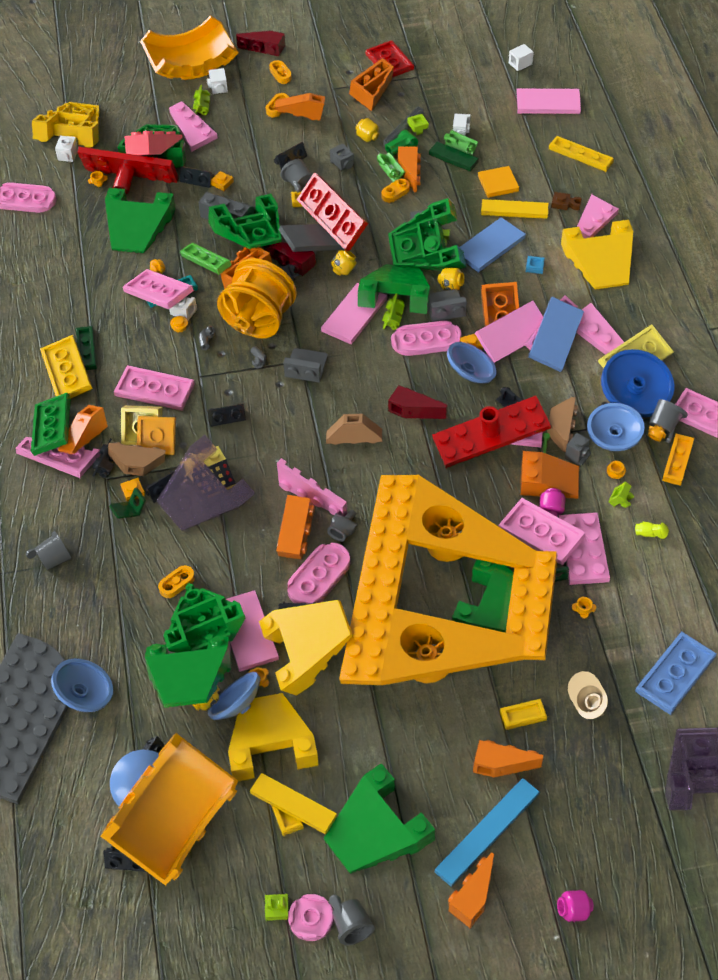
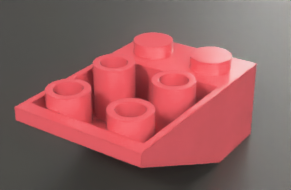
[125,131,183,156]

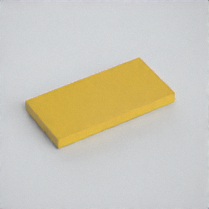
[40,335,93,398]

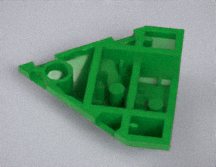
[163,583,246,653]

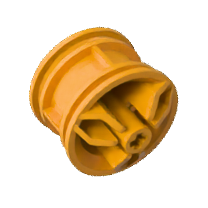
[217,258,297,338]

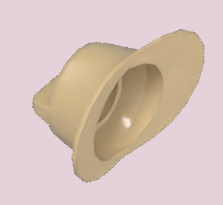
[568,671,608,719]

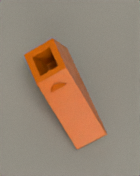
[274,93,325,121]
[398,147,421,192]
[58,405,108,454]
[473,740,544,777]
[448,852,494,928]

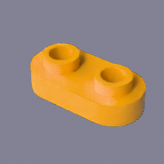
[269,60,292,84]
[266,93,289,118]
[382,179,410,203]
[158,565,195,598]

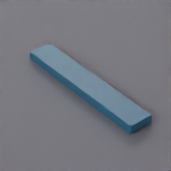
[435,778,539,887]

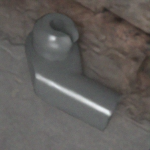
[199,326,216,350]
[251,346,267,369]

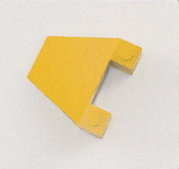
[32,102,99,148]
[561,220,633,290]
[259,600,353,696]
[228,693,319,781]

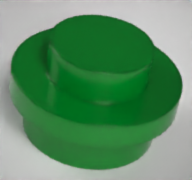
[424,236,441,253]

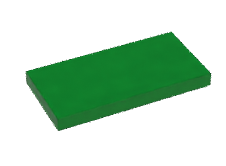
[31,392,71,456]

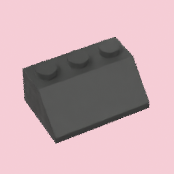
[198,192,256,219]

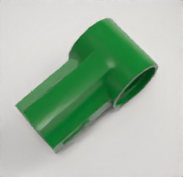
[385,130,418,156]

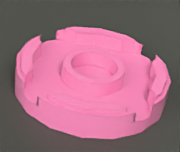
[288,894,334,941]

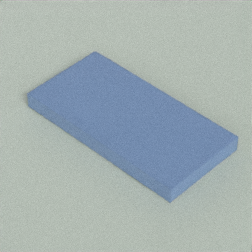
[460,217,526,272]
[528,297,584,372]
[635,631,717,715]

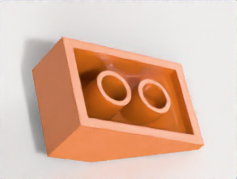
[481,282,519,326]
[520,451,579,499]

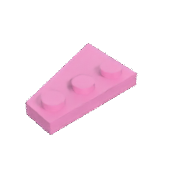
[577,194,619,238]

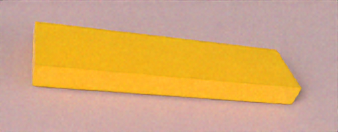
[549,136,614,172]
[481,199,548,219]
[250,773,337,835]

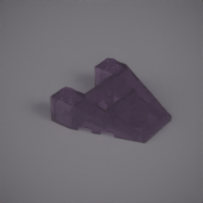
[157,435,255,531]
[665,728,718,810]

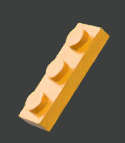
[662,434,694,486]

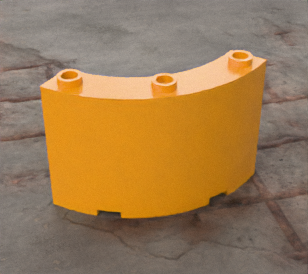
[140,15,238,80]
[100,733,238,886]

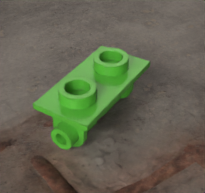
[444,130,478,156]
[377,152,405,182]

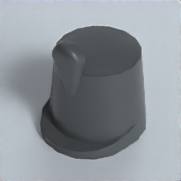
[280,159,312,192]
[649,399,688,443]
[26,530,72,570]
[329,895,375,945]

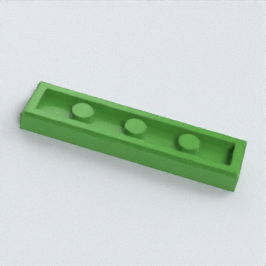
[180,242,232,275]

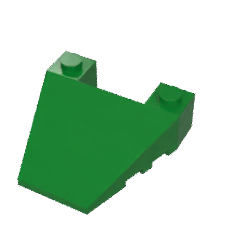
[118,124,186,168]
[105,188,175,253]
[208,194,282,249]
[388,198,466,271]
[358,264,430,314]
[452,559,514,633]
[145,636,233,708]
[324,763,435,874]

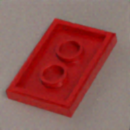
[365,40,414,78]

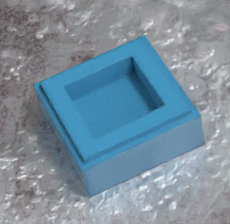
[526,256,545,274]

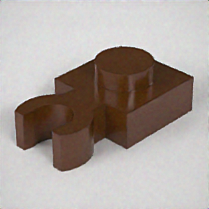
[551,192,582,210]

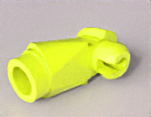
[635,521,669,539]

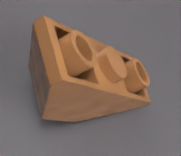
[547,397,578,452]
[326,414,382,445]
[108,442,166,476]

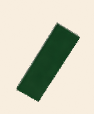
[429,141,479,172]
[75,326,97,370]

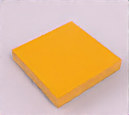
[478,166,519,198]
[137,416,176,455]

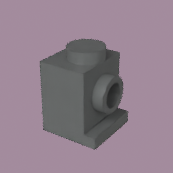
[330,144,354,170]
[565,433,591,467]

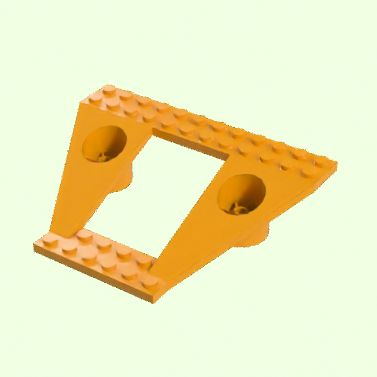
[339,475,558,685]

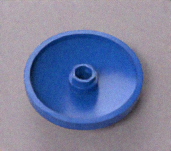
[601,349,674,418]

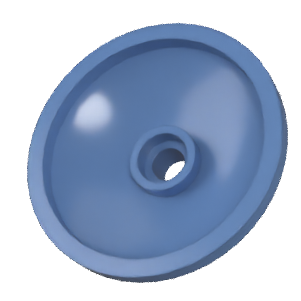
[447,342,496,384]
[587,403,644,451]
[51,659,113,712]
[208,672,260,720]
[110,750,159,806]

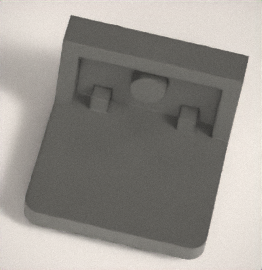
[428,289,467,322]
[283,348,327,383]

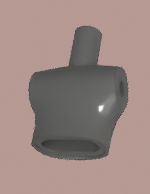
[327,510,357,542]

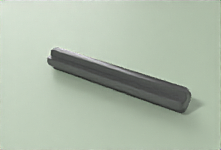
[383,106,424,146]

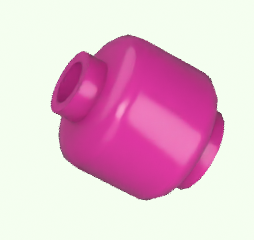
[540,488,565,517]
[557,890,594,922]

